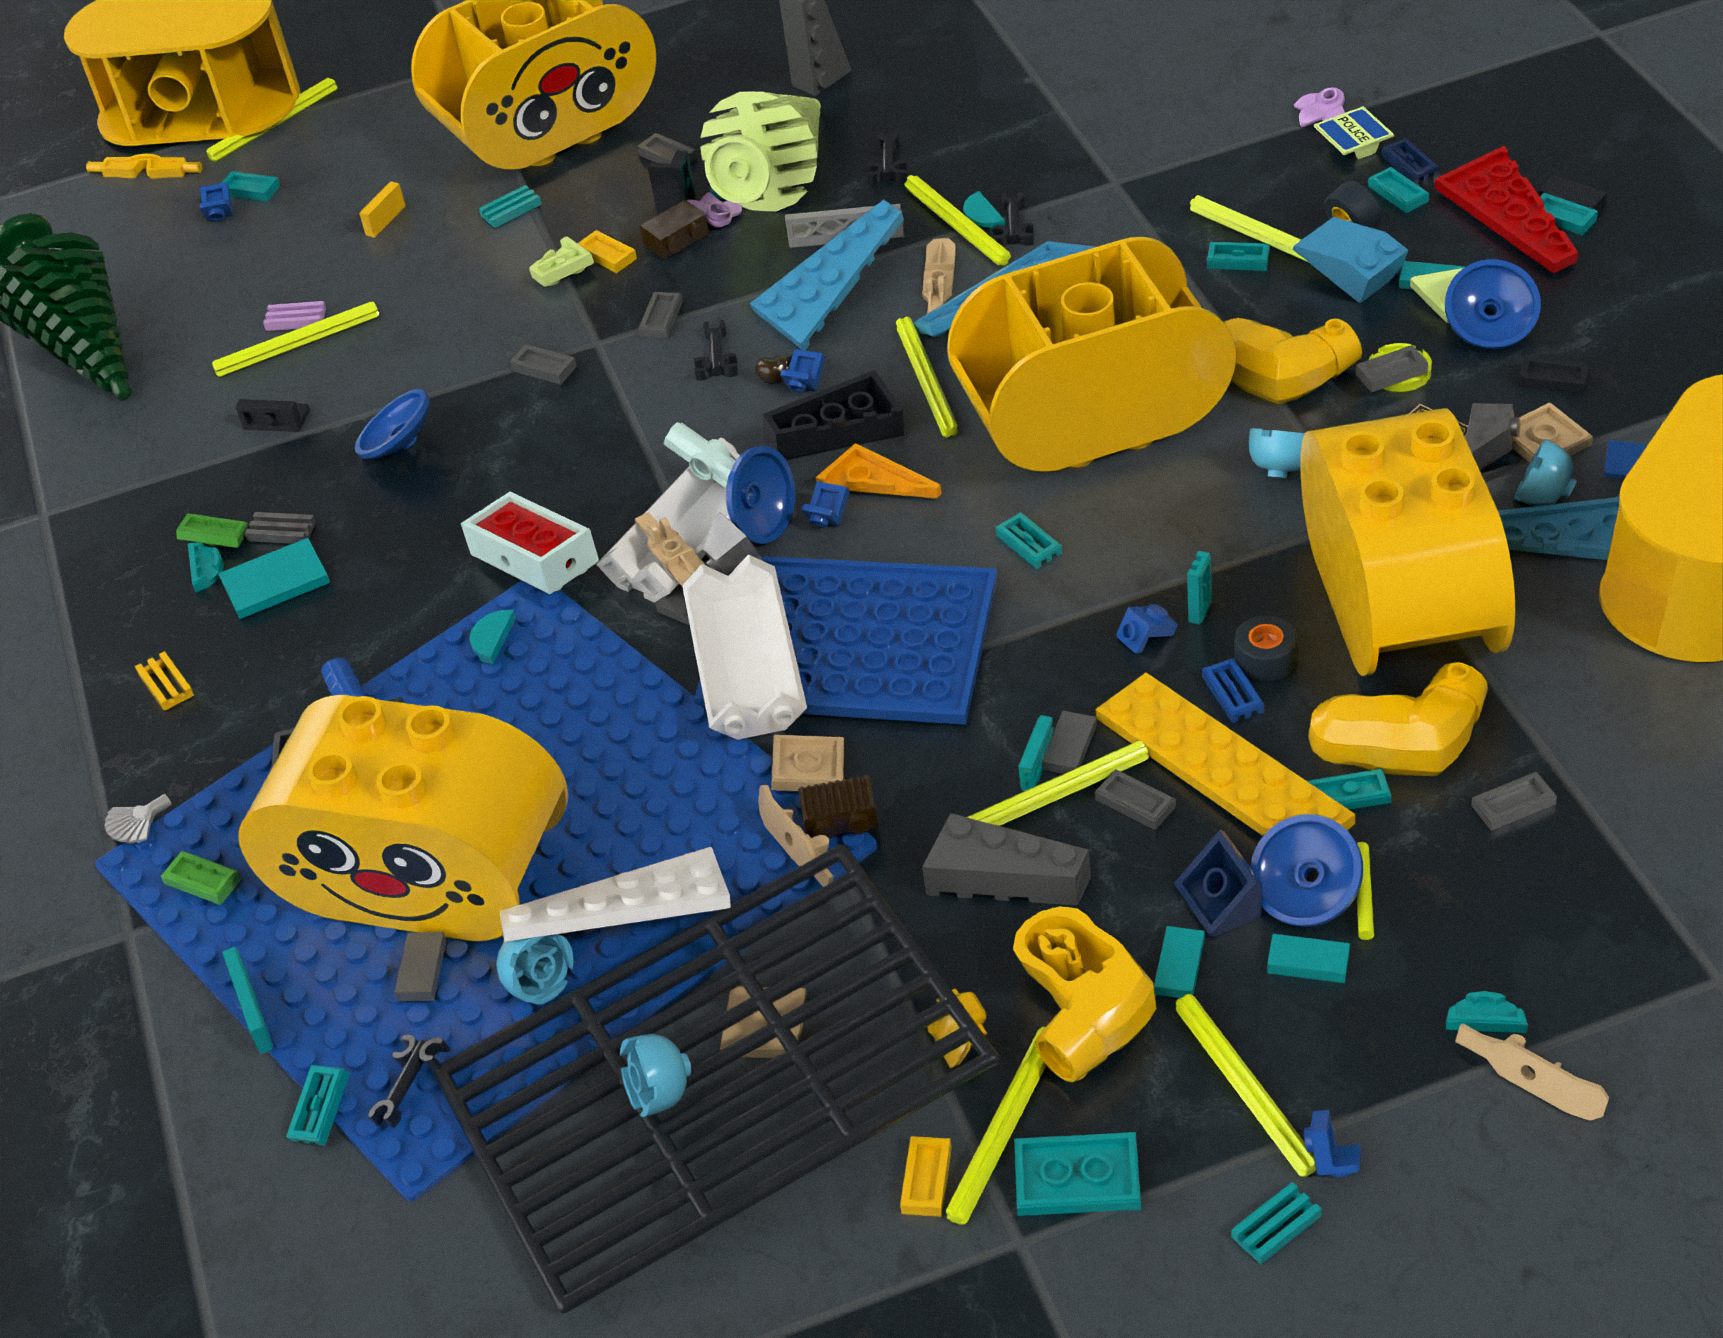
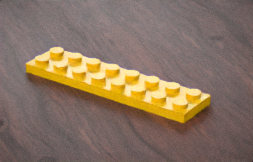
[1095,673,1355,836]

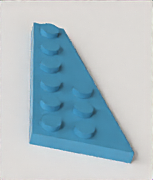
[750,199,904,351]
[913,241,1095,337]
[1498,497,1619,560]

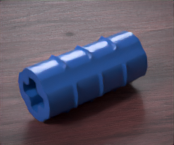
[321,658,365,697]

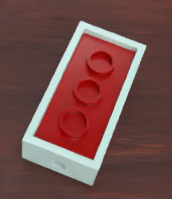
[461,492,599,594]

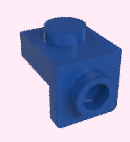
[199,182,233,221]
[780,349,826,393]
[801,481,850,528]
[1116,604,1178,653]
[1304,1110,1362,1177]

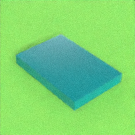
[218,538,330,619]
[1014,1132,1141,1216]

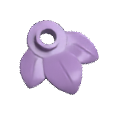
[1294,87,1345,127]
[687,192,742,228]

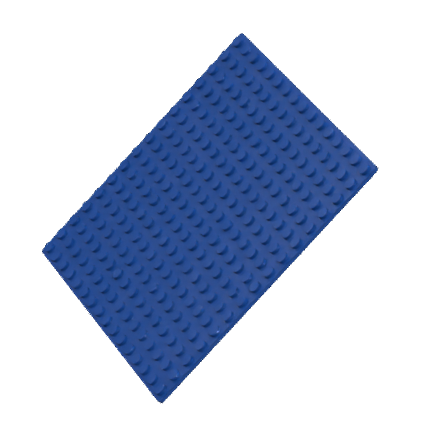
[95,581,877,1202]

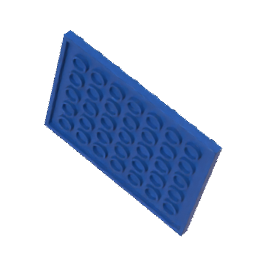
[694,556,998,725]

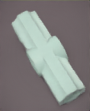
[664,422,736,488]

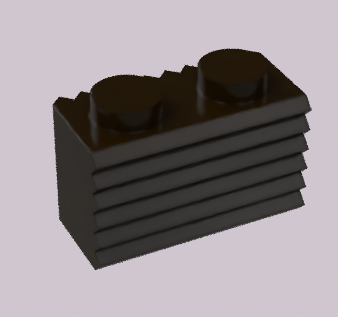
[640,200,709,259]
[798,775,879,839]

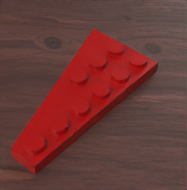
[1435,146,1578,274]

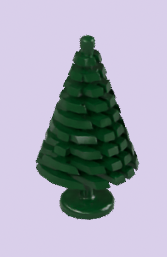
[0,213,132,401]

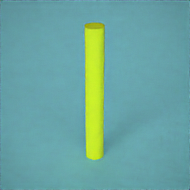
[1356,842,1374,940]

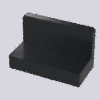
[648,150,696,212]
[235,399,310,432]

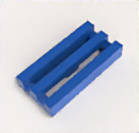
[1202,658,1264,723]

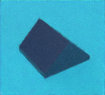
[1174,830,1262,937]

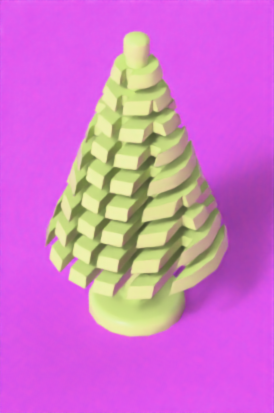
[700,92,821,212]

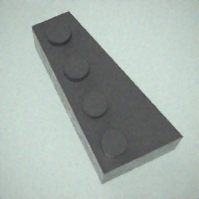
[779,0,852,96]
[922,813,1091,906]

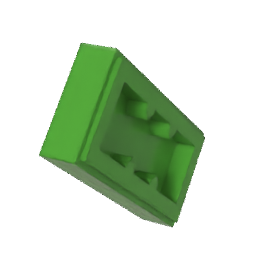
[176,513,248,548]
[161,851,242,905]

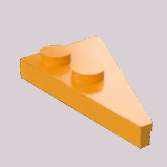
[816,443,942,499]

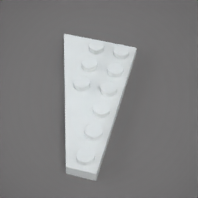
[499,847,731,942]

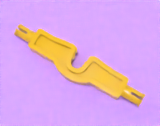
[86,154,202,179]

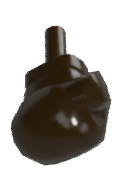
[755,354,793,384]

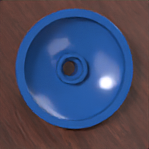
[1445,259,1541,350]
[355,389,429,459]
[726,446,795,544]
[1250,814,1363,927]

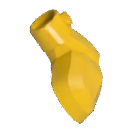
[1224,318,1362,405]
[1308,662,1488,776]
[1013,906,1156,1082]

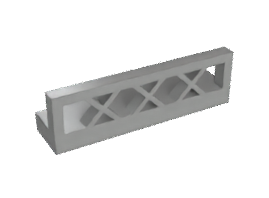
[785,204,904,248]

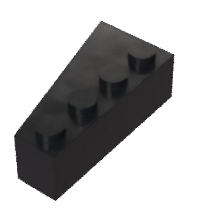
[762,370,904,459]

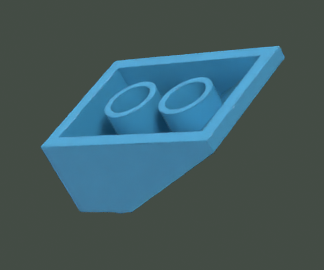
[1293,217,1408,303]

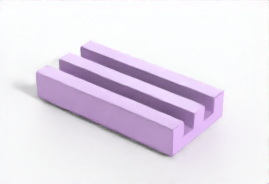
[263,301,326,331]

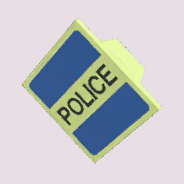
[1314,106,1394,159]

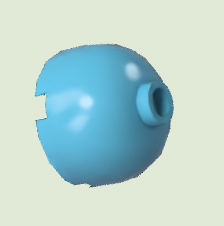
[1249,428,1305,478]
[1513,439,1577,507]
[496,934,574,1004]
[620,1034,691,1117]

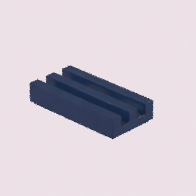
[1382,138,1439,184]

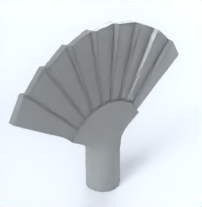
[104,794,172,844]

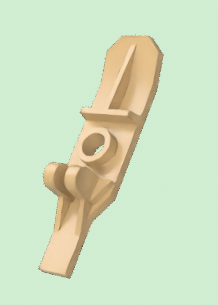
[922,238,956,314]
[635,512,707,585]
[758,785,834,887]
[1455,1024,1609,1121]

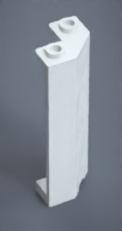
[596,438,740,602]
[682,554,807,740]

